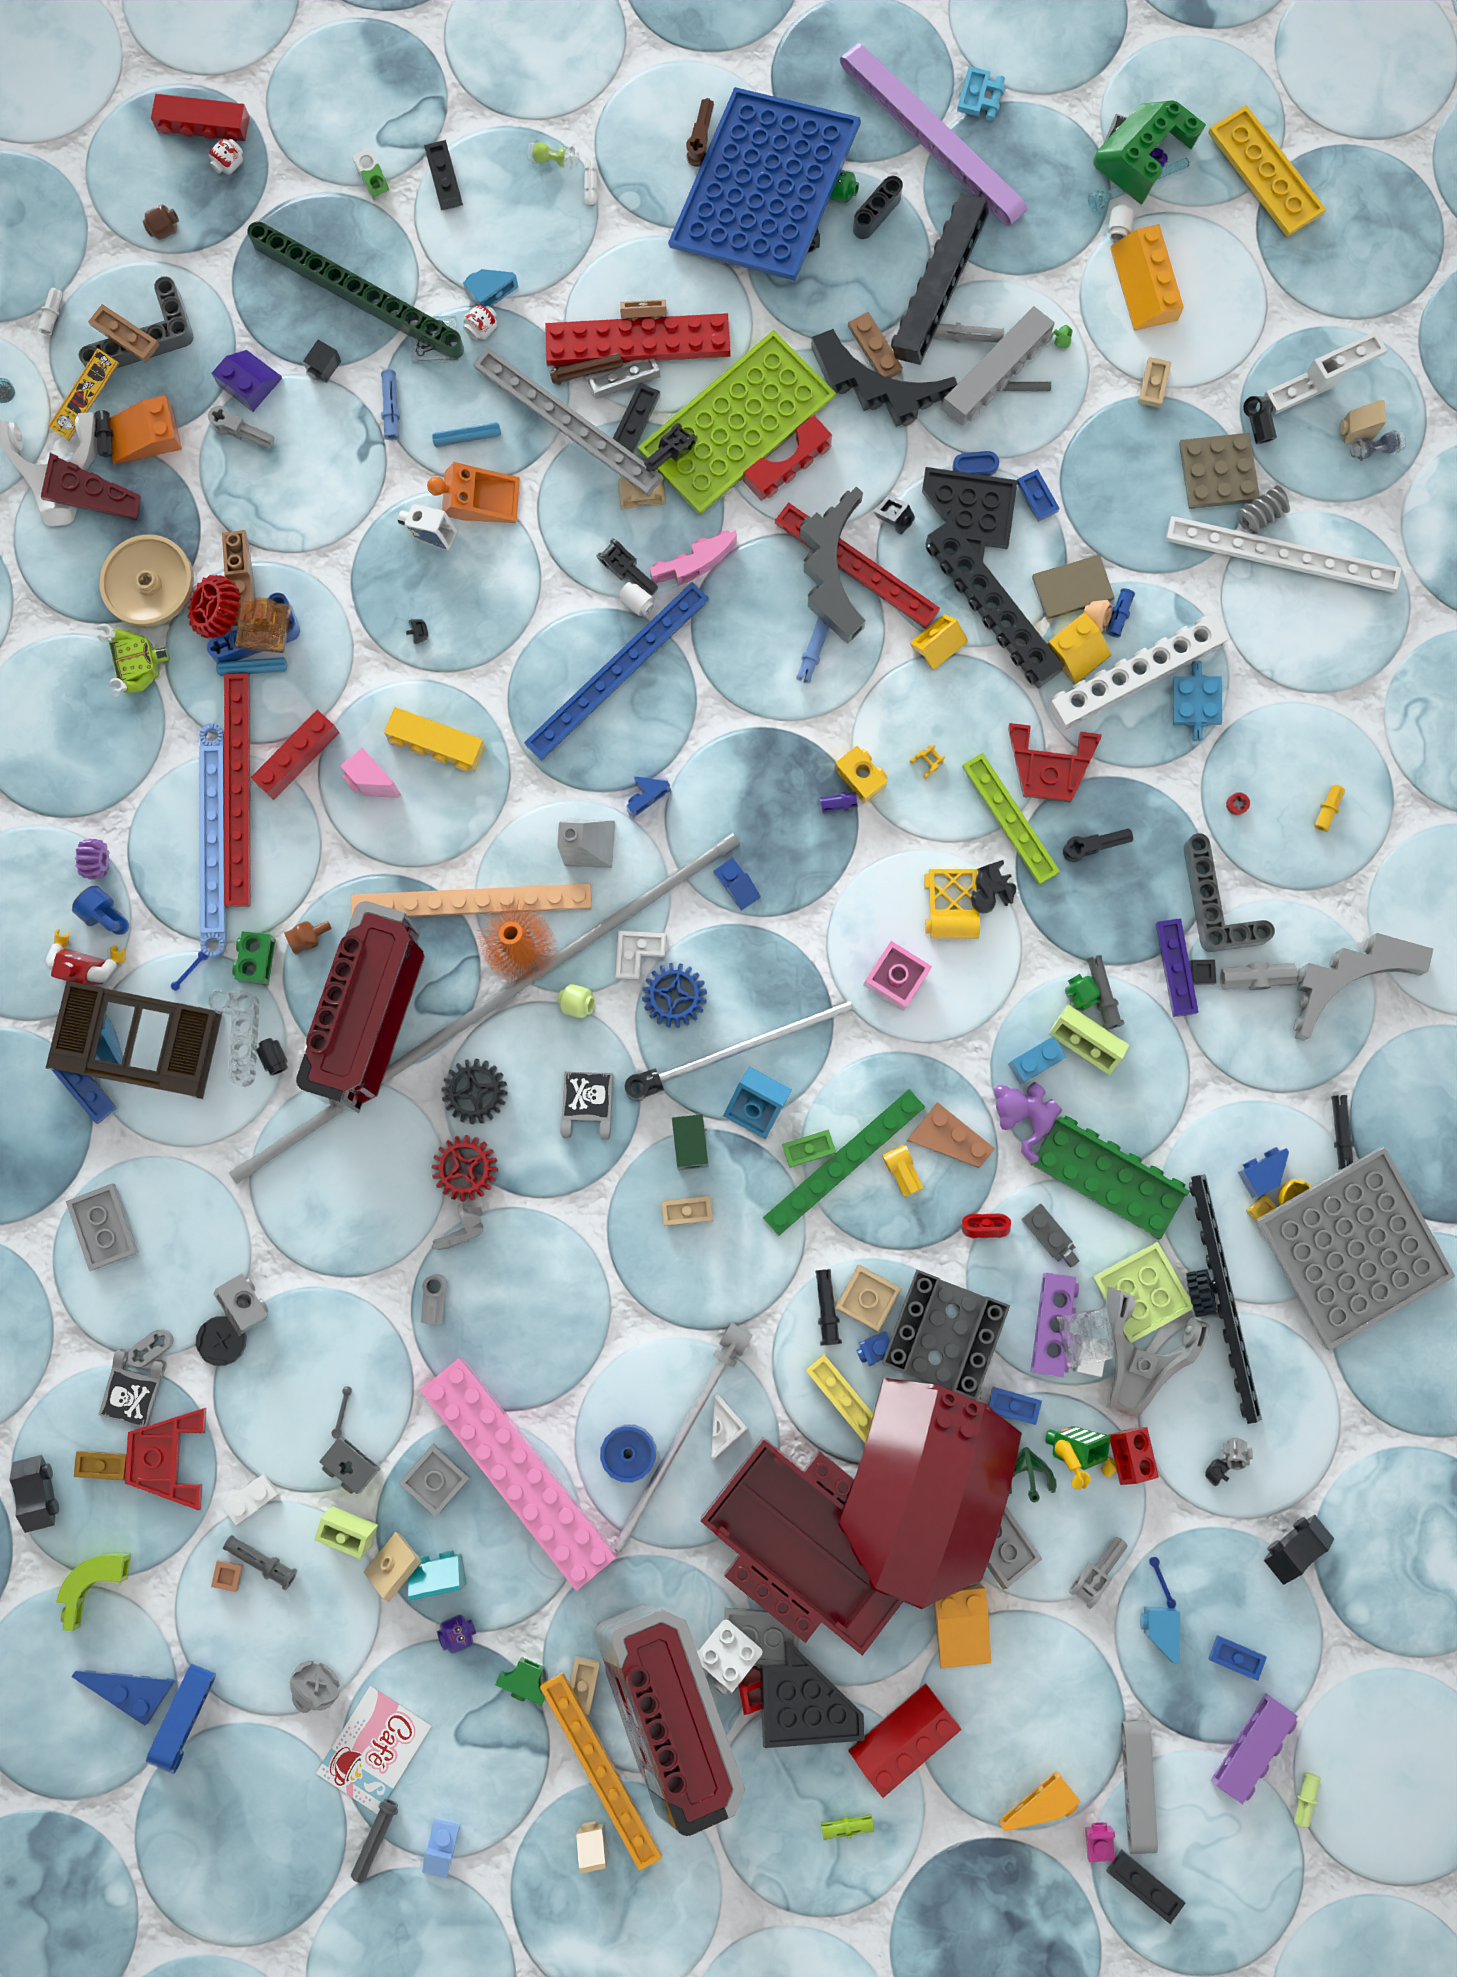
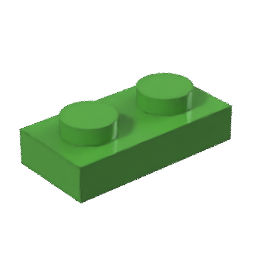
[782,1129,836,1168]

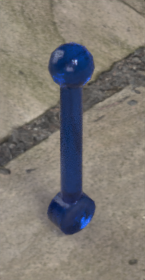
[171,951,208,991]
[1149,1557,1176,1609]

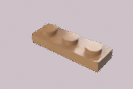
[88,304,160,363]
[848,312,903,378]

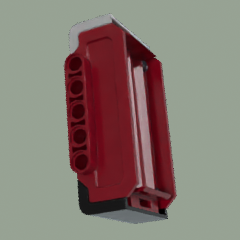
[296,901,425,1113]

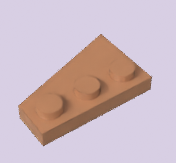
[907,1102,995,1168]

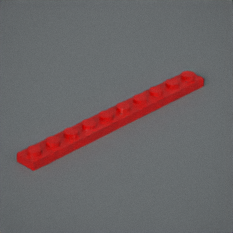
[224,673,251,907]

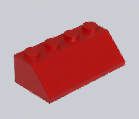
[848,1683,962,1798]

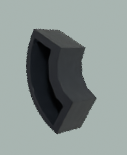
[9,1455,59,1533]
[1264,1515,1334,1585]

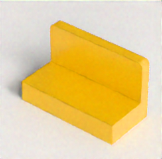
[910,614,968,670]

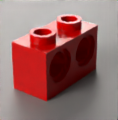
[1109,1427,1159,1485]

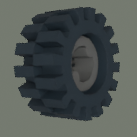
[1186,1269,1217,1317]

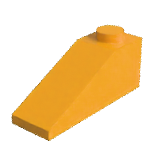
[998,1771,1081,1831]

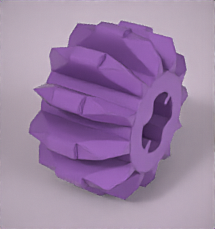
[75,838,110,880]

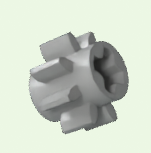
[1220,1438,1253,1470]

